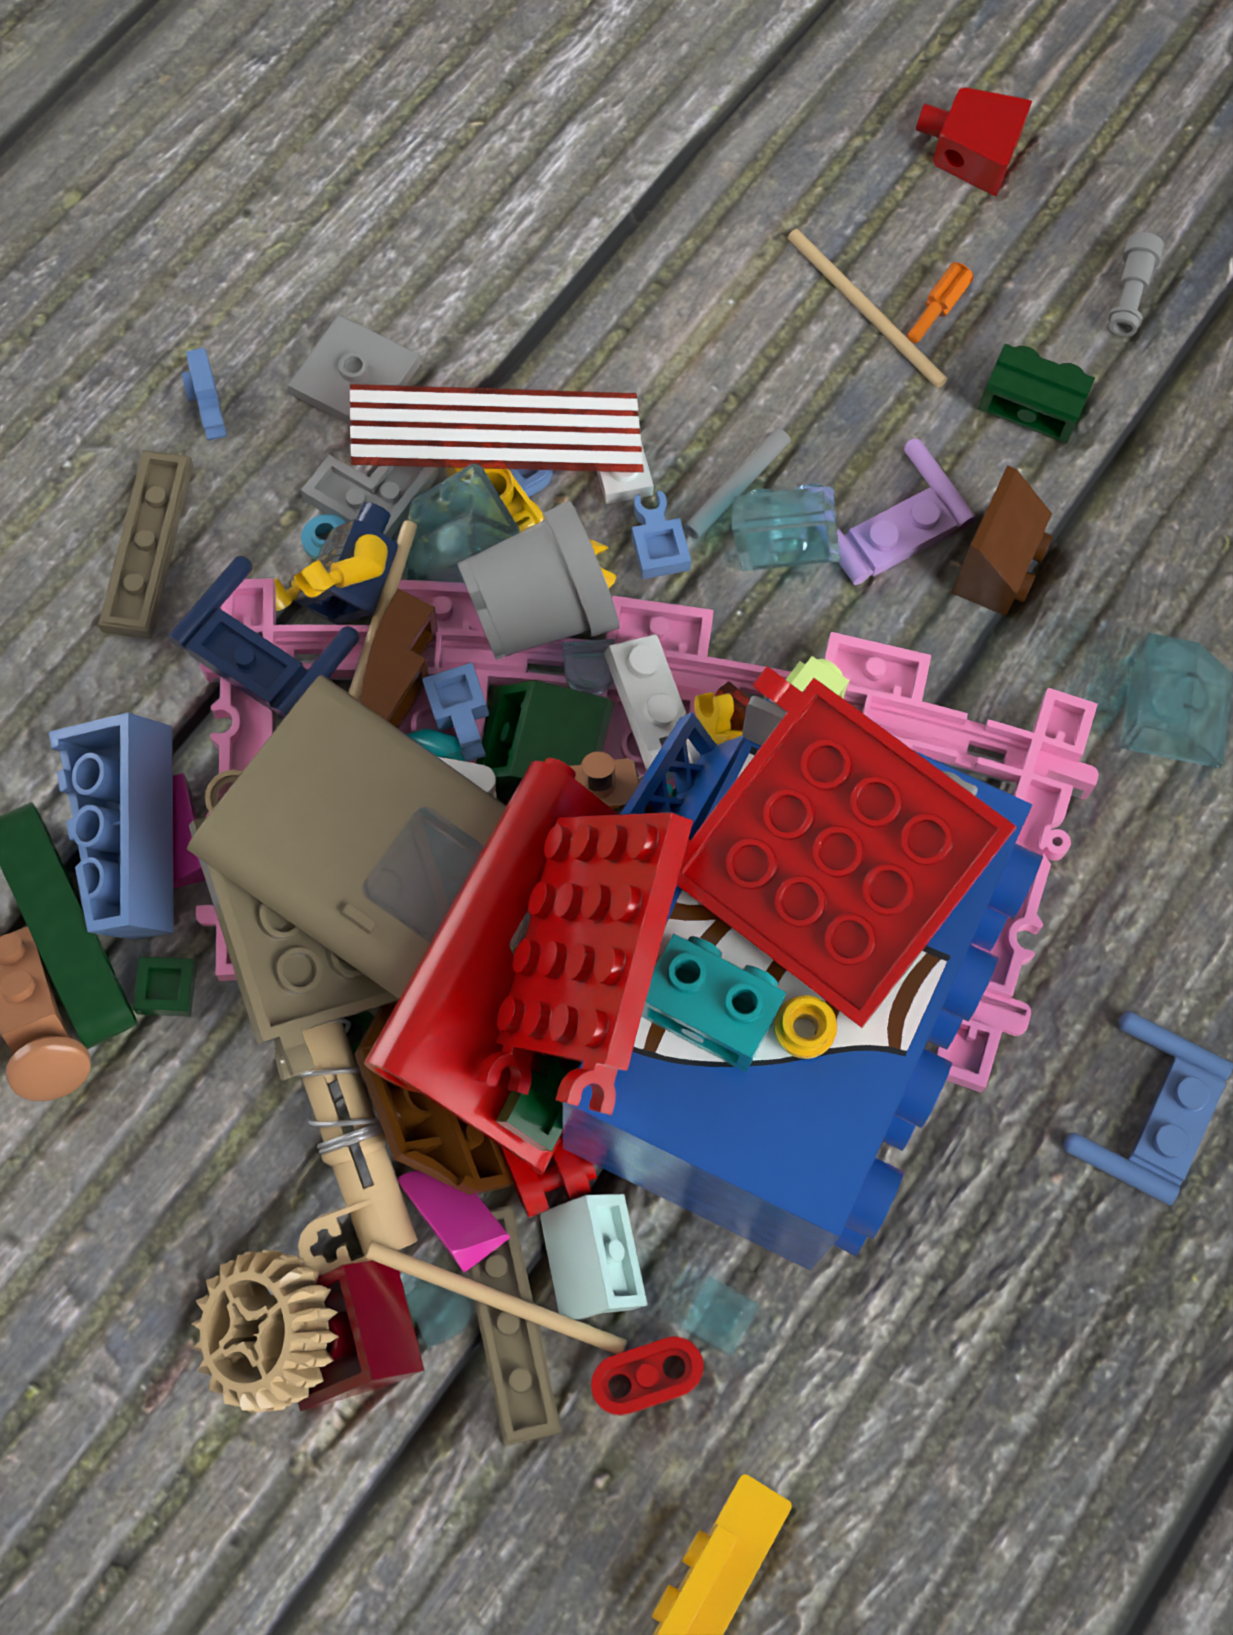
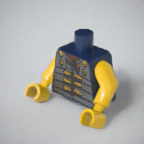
[274,502,398,625]

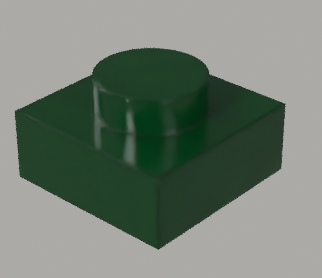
[133,956,197,1017]

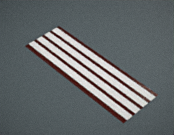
[350,384,644,473]

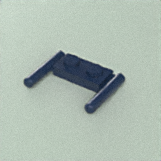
[167,556,360,719]

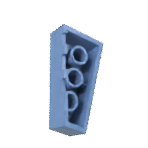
[49,713,174,940]

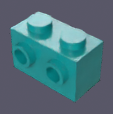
[642,934,787,1073]

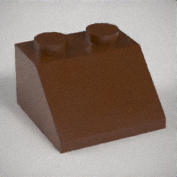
[951,465,1053,616]

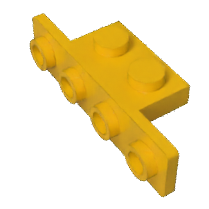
[651,1474,792,1635]

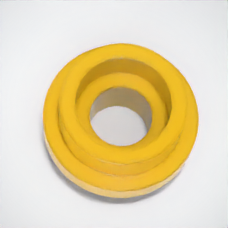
[774,995,837,1059]

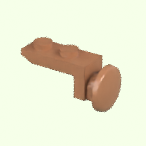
[0,926,90,1101]

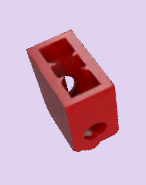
[915,87,1032,196]

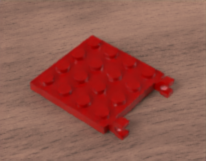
[676,666,1017,1028]
[476,813,693,1115]

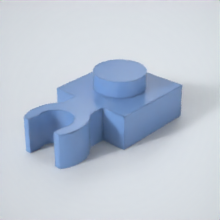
[181,348,227,441]
[631,490,691,579]

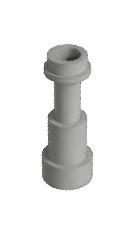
[1109,232,1164,337]

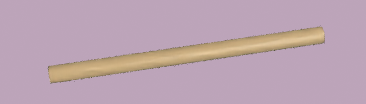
[788,229,948,389]
[348,520,417,702]
[365,1241,627,1354]

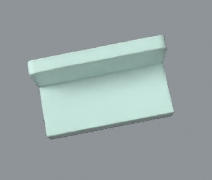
[540,1194,647,1321]

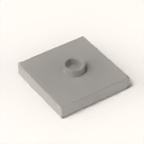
[287,314,421,427]

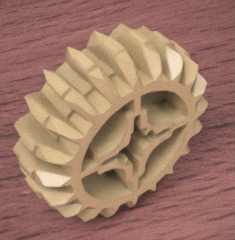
[191,1250,339,1413]

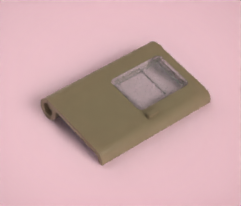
[187,674,531,999]

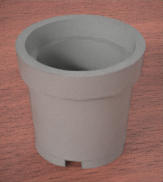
[457,500,620,660]

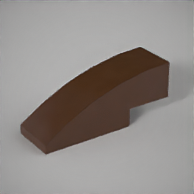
[361,588,438,729]

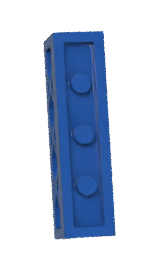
[620,712,746,839]

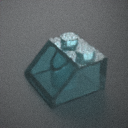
[732,484,841,571]
[1120,633,1233,769]

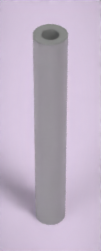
[684,428,791,539]

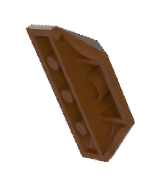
[355,1001,515,1195]

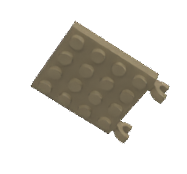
[188,810,450,1080]

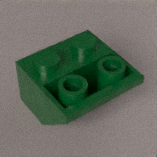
[476,680,614,804]

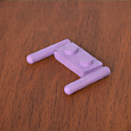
[799,438,976,585]

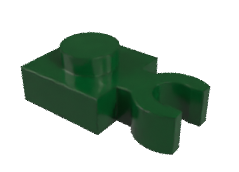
[496,1054,582,1152]

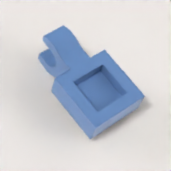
[422,663,490,762]

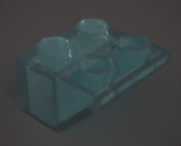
[406,463,520,583]

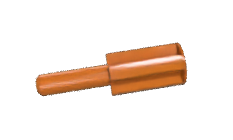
[907,262,974,343]

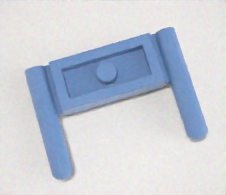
[1063,1011,1233,1206]

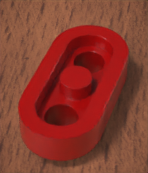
[591,1336,704,1416]

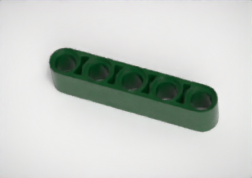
[0,801,138,1049]

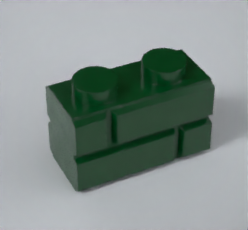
[978,344,1095,444]

